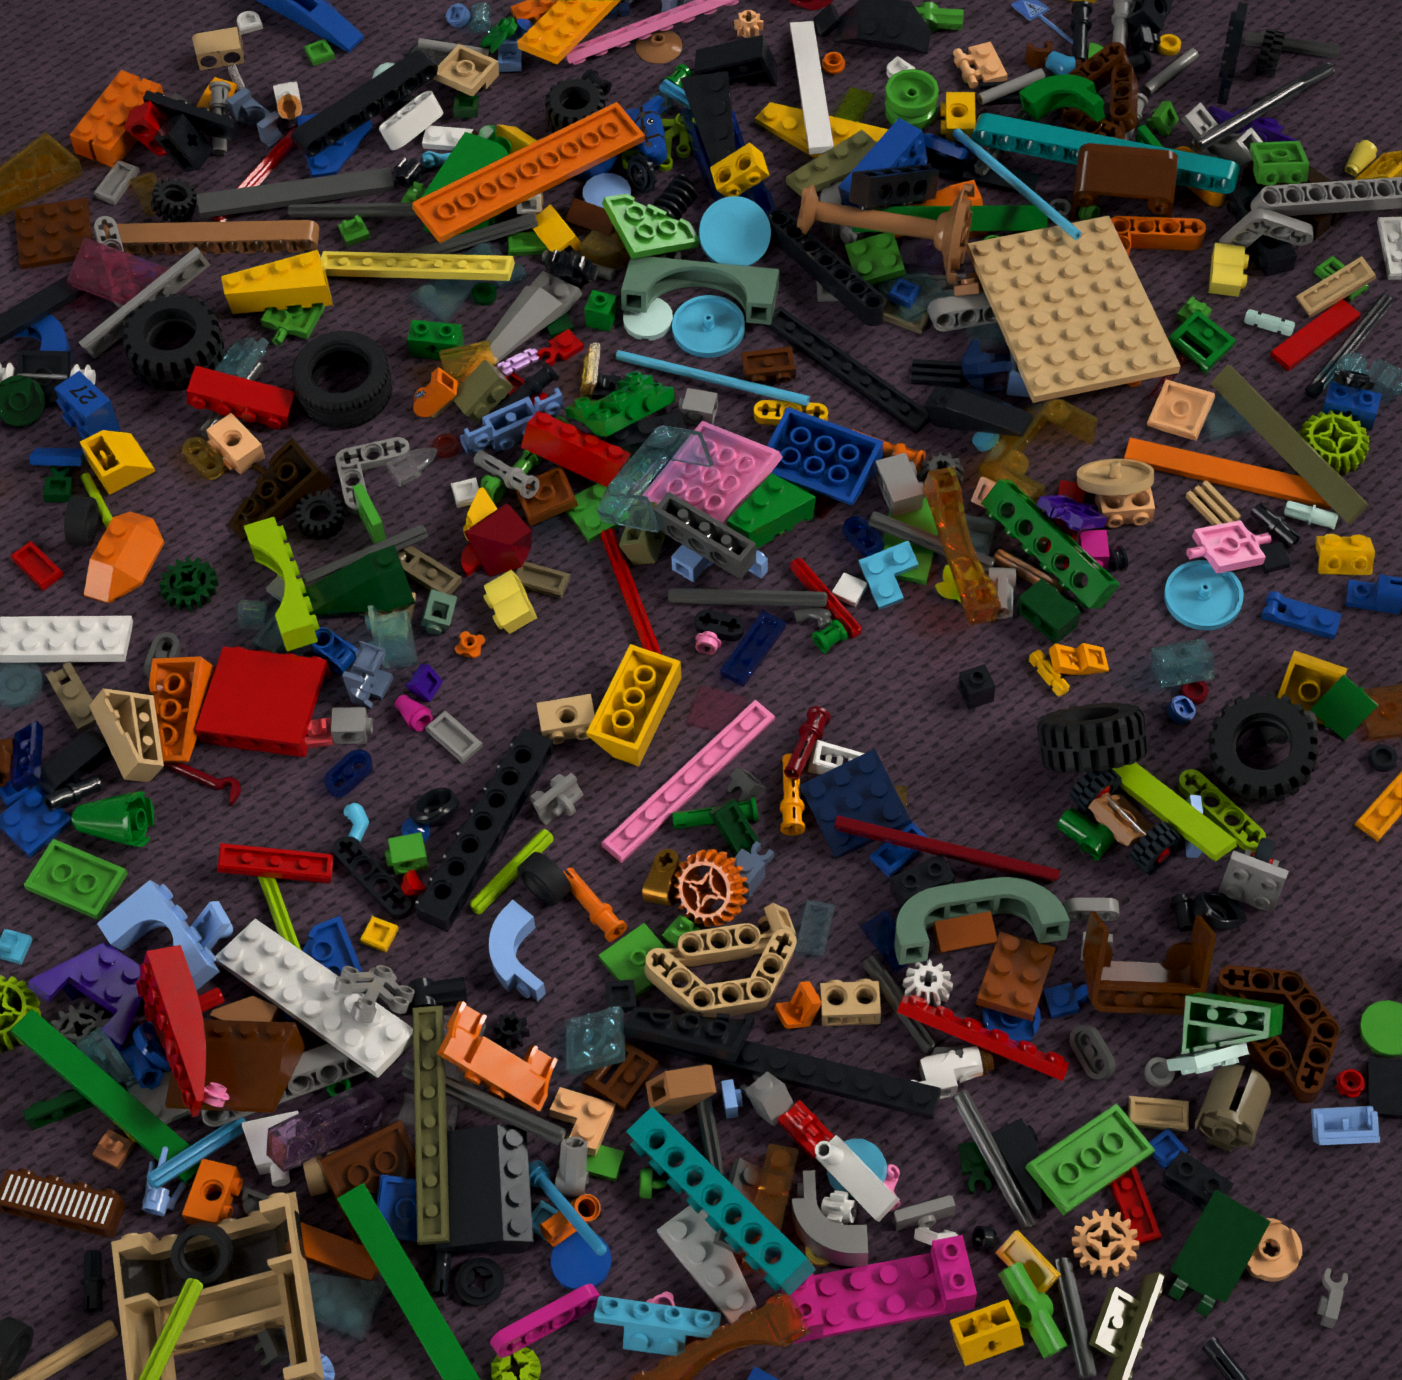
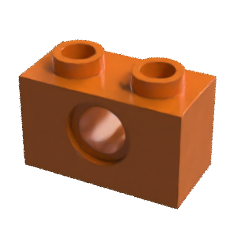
[182,1158,243,1225]

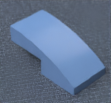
[498,32,522,72]

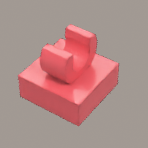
[305,717,334,749]

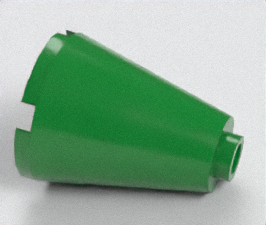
[72,791,154,847]

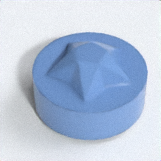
[446,3,470,28]

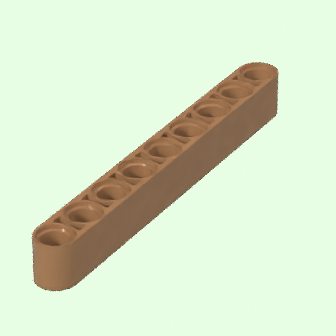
[102,220,319,256]

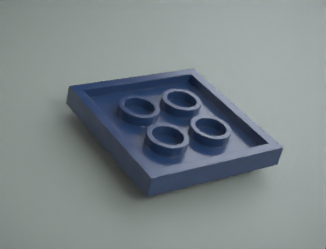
[799,749,912,859]

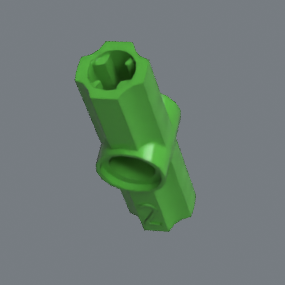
[915,2,964,33]
[998,1261,1067,1359]

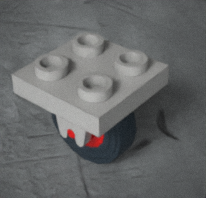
[1218,837,1289,913]

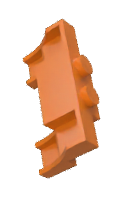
[437,1001,558,1112]

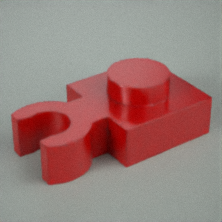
[537,329,584,366]

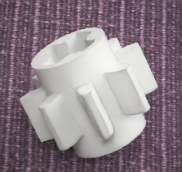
[821,1190,857,1225]

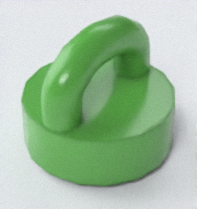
[481,475,507,504]
[639,1168,667,1199]

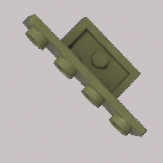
[1089,1272,1165,1380]

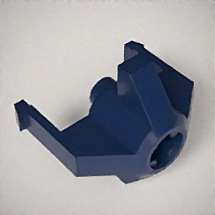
[961,338,1012,392]

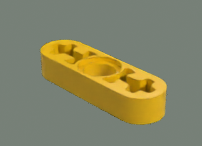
[754,400,828,426]

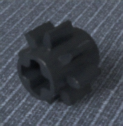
[393,158,425,188]
[493,1011,530,1050]

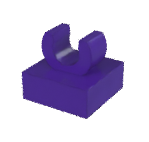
[405,664,443,702]

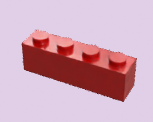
[187,365,295,429]
[521,411,631,490]

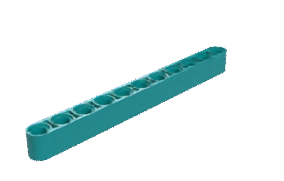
[972,113,1240,194]

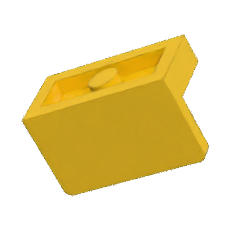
[532,204,585,252]

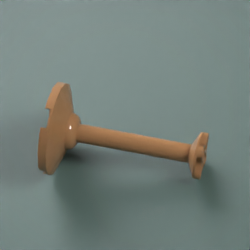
[797,183,975,285]

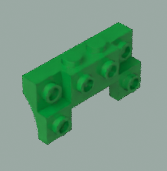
[565,371,675,436]

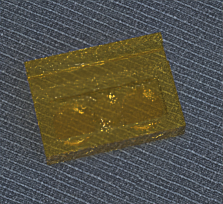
[439,340,496,386]

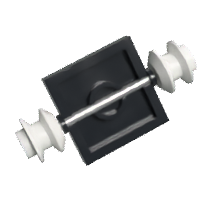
[0,350,96,402]

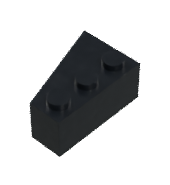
[695,35,778,87]

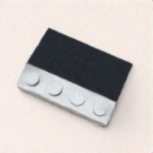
[434,1125,533,1254]

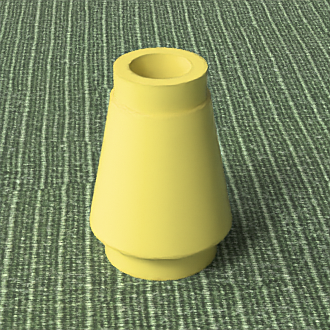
[1344,140,1377,177]

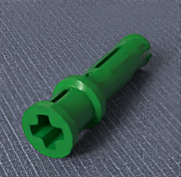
[672,797,758,830]

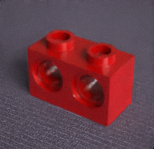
[124,101,168,156]

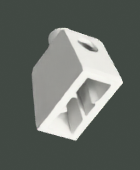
[242,1111,303,1187]

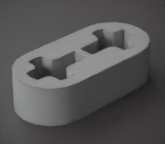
[1064,898,1120,921]

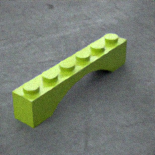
[244,517,320,652]

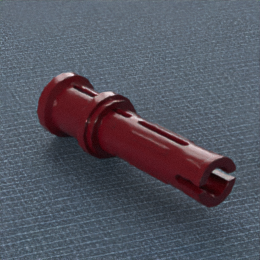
[784,706,831,780]

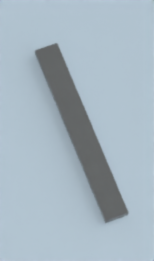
[196,167,394,219]

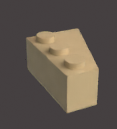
[89,688,164,782]

